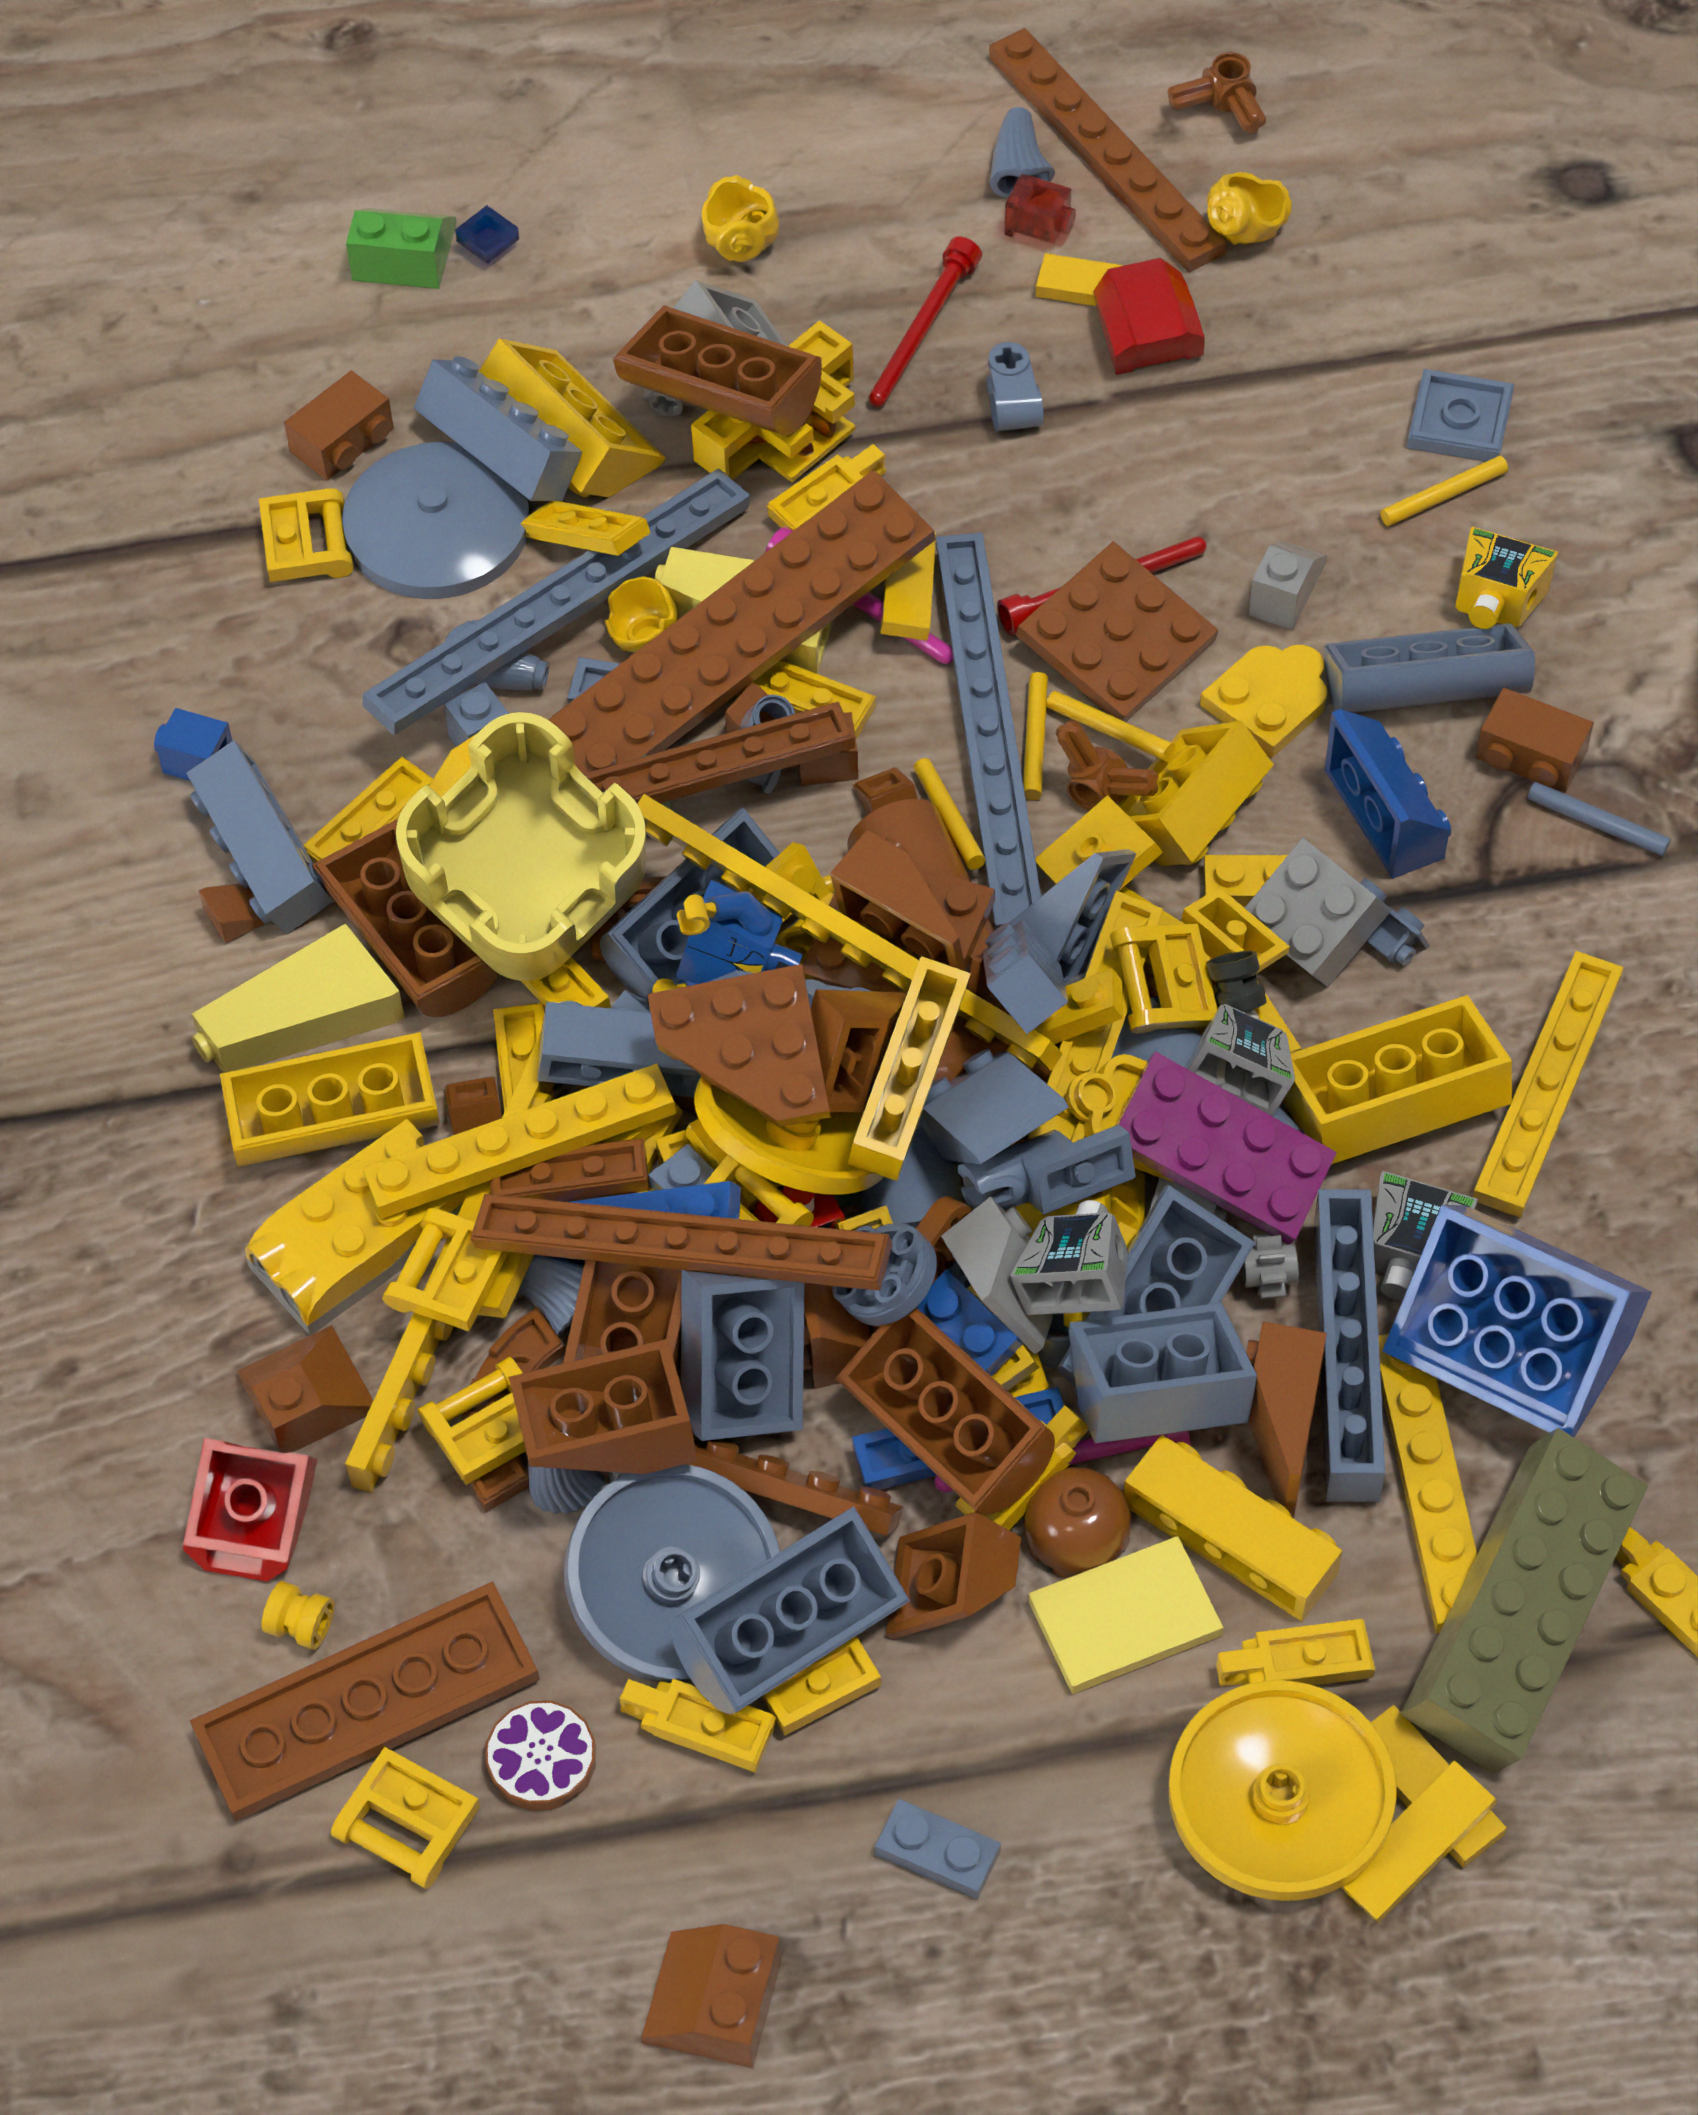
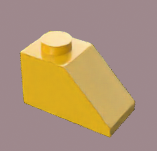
[1181,887,1290,974]

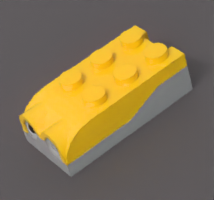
[245,1119,470,1335]

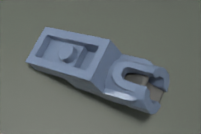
[958,1124,1136,1215]

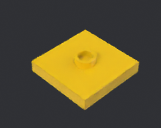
[1035,795,1163,890]

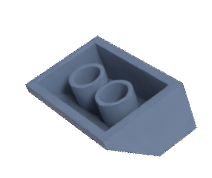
[681,1270,804,1441]
[1069,1303,1257,1444]

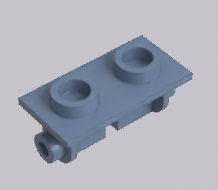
[1360,878,1430,966]

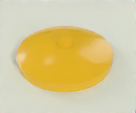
[694,1077,883,1195]
[1169,1680,1396,1901]

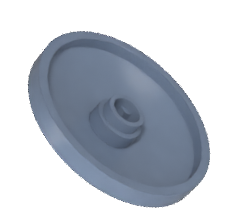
[342,442,529,599]
[564,1464,780,1683]

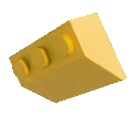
[1117,721,1274,866]

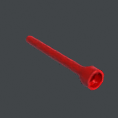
[868,236,982,408]
[997,537,1207,636]

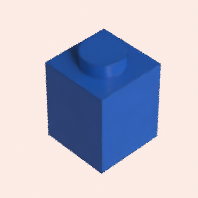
[154,708,233,781]

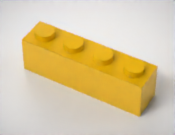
[847,956,971,1181]
[1124,1434,1343,1622]

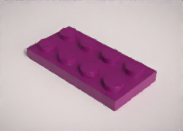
[1115,1051,1337,1244]

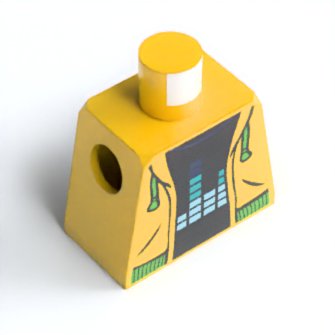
[1455,527,1558,629]

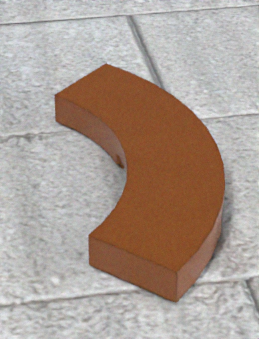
[462,1308,565,1513]

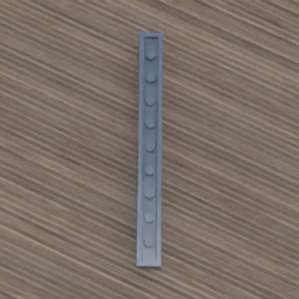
[362,468,750,735]
[936,532,1041,931]

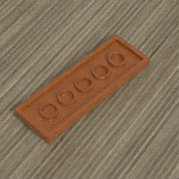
[189,1581,540,1822]

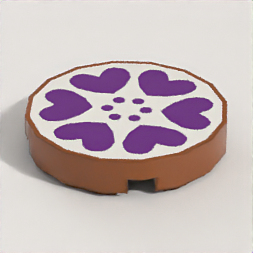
[485,1700,596,1811]

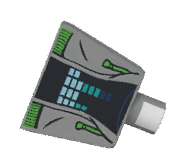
[1186,1004,1295,1116]
[1373,1170,1478,1301]
[1010,1200,1128,1315]

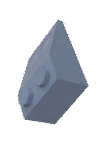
[1009,849,1137,983]
[919,1049,1068,1165]

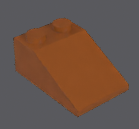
[830,830,970,991]
[563,1260,682,1373]
[1246,1321,1327,1519]
[509,1339,697,1474]

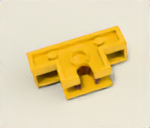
[691,320,856,482]

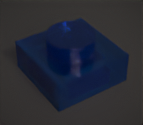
[455,205,519,264]

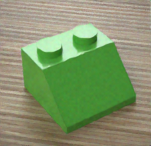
[346,208,457,289]

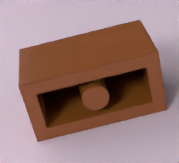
[284,370,394,481]
[1476,687,1594,793]

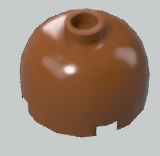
[1023,1467,1131,1578]

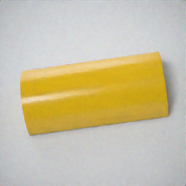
[220,1032,440,1167]

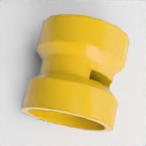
[261,1581,335,1650]

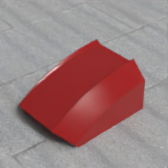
[1093,258,1205,375]
[183,1438,318,1582]

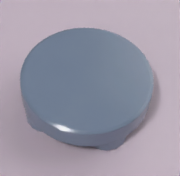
[832,1223,937,1326]

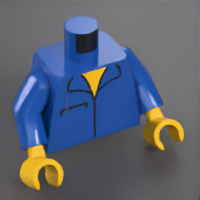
[652,880,803,993]

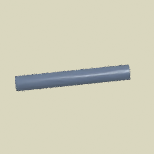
[1527,782,1671,856]

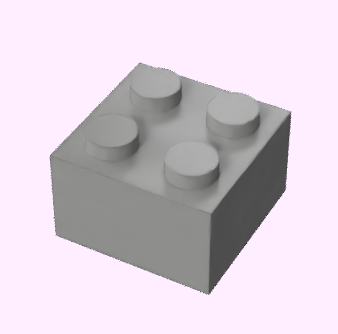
[1245,837,1392,987]

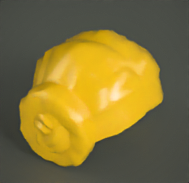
[1207,172,1292,245]
[701,175,779,262]

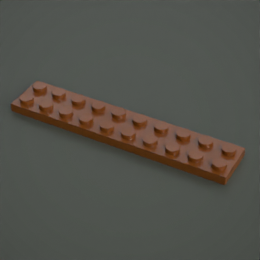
[548,469,936,774]

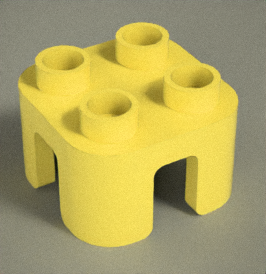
[396,712,646,981]

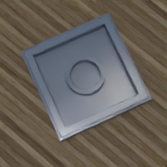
[1407,369,1514,461]

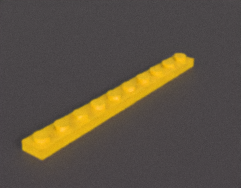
[637,794,1062,1071]
[345,1032,555,1493]

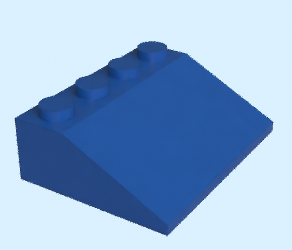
[1382,1205,1652,1437]

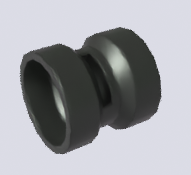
[1207,951,1267,1012]

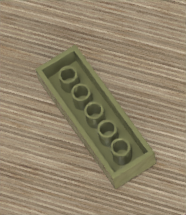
[1400,1427,1649,1774]

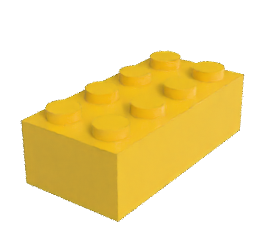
[1283,995,1512,1164]

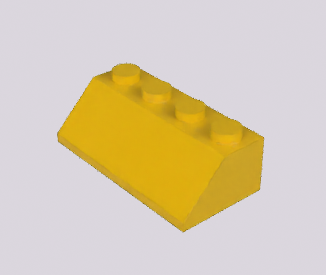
[479,338,666,498]

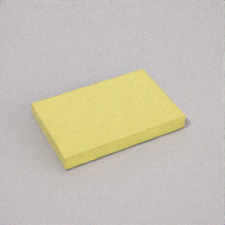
[1028,1536,1224,1694]

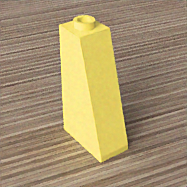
[655,547,833,674]
[192,923,405,1073]

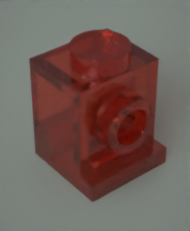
[1005,174,1076,244]

